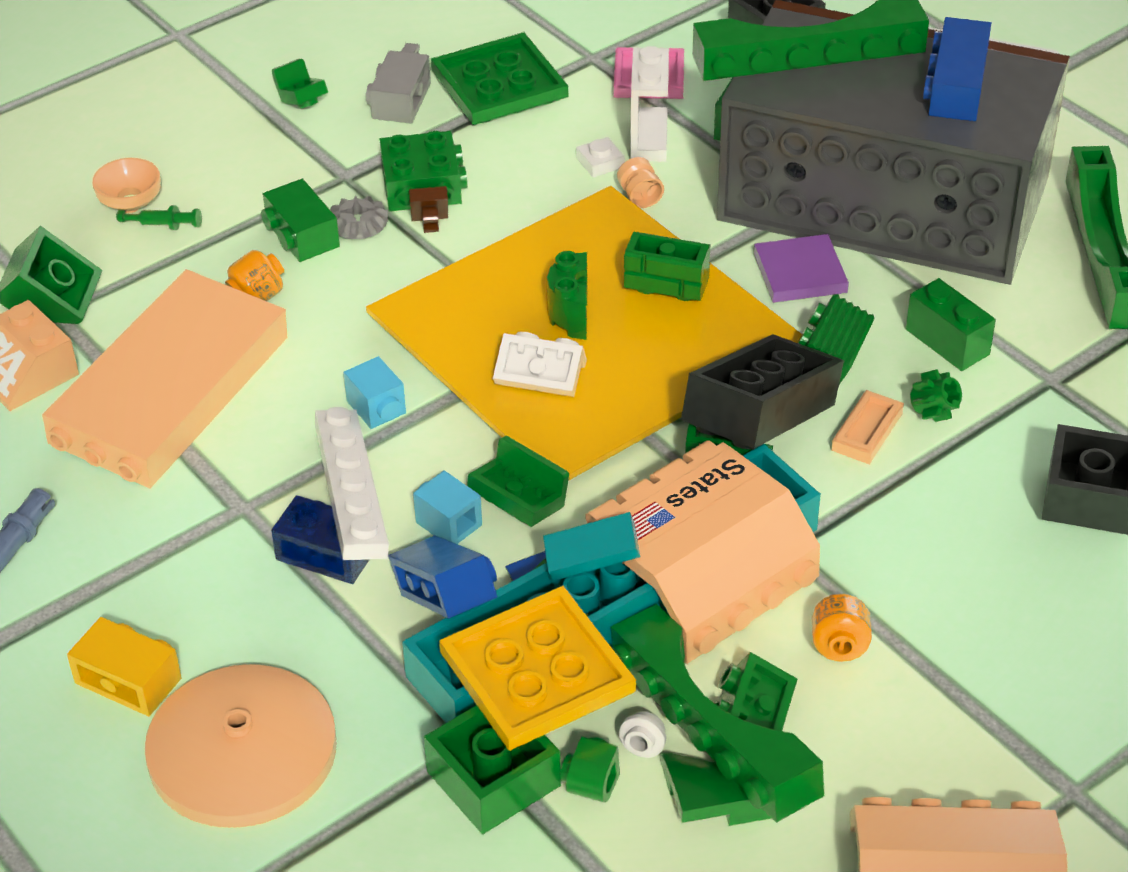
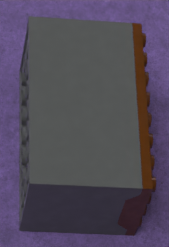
[717,0,1070,285]

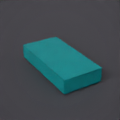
[543,512,640,581]

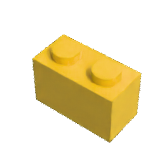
[67,616,182,717]

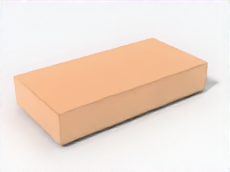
[831,390,904,465]

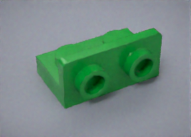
[715,652,798,731]

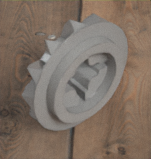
[331,195,388,239]

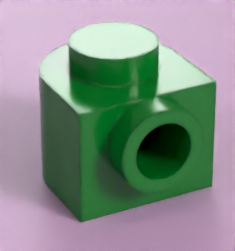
[561,736,620,803]

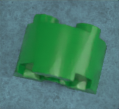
[547,251,588,340]

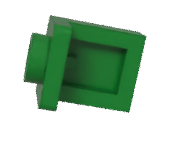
[271,59,329,108]

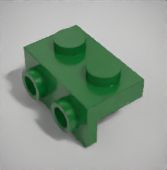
[467,436,569,527]

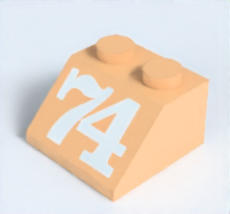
[0,300,79,411]

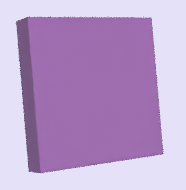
[754,234,849,303]

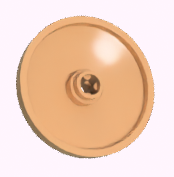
[145,664,337,828]

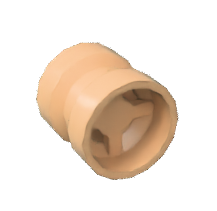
[617,157,664,209]

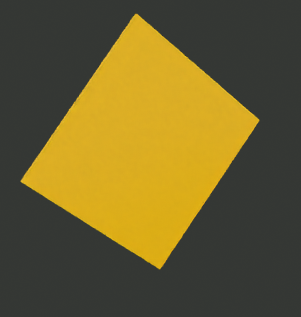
[366,185,802,480]

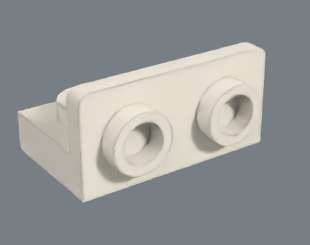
[493,332,587,397]

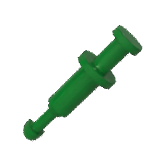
[116,205,202,230]

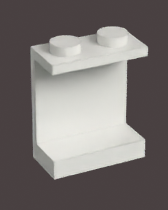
[630,46,669,162]

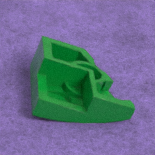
[660,752,772,826]

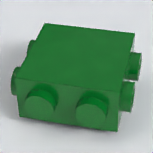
[379,131,468,212]

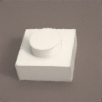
[576,137,625,178]

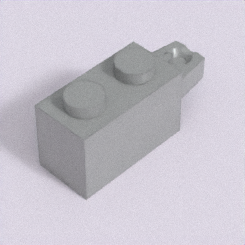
[366,43,431,124]

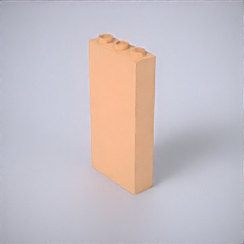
[42,269,288,489]

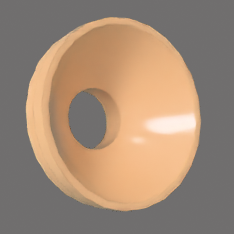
[92,158,161,213]

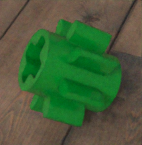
[910,369,962,422]

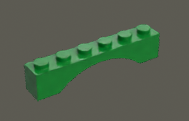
[692,0,929,81]
[1065,146,1128,329]
[611,604,824,823]

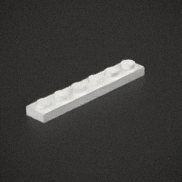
[315,407,389,560]

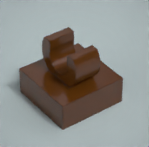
[409,186,449,233]

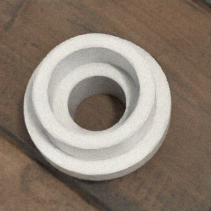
[619,711,666,758]

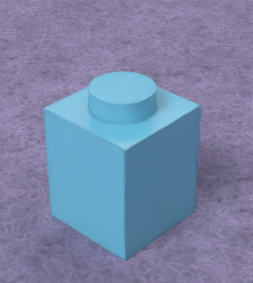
[343,356,406,429]
[413,470,482,544]

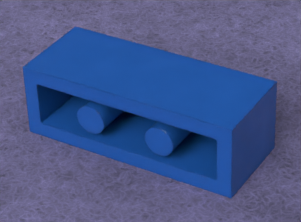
[923,17,992,121]
[388,535,498,619]

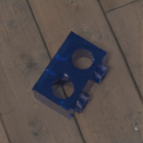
[271,495,370,585]

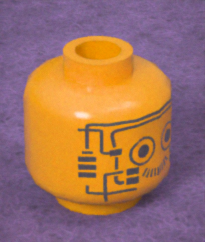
[225,250,285,301]
[812,594,872,662]

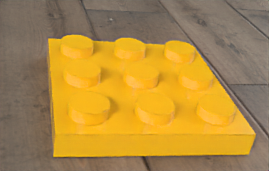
[439,586,636,751]

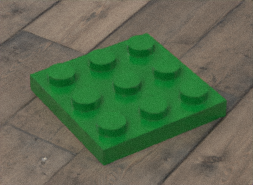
[430,32,569,125]

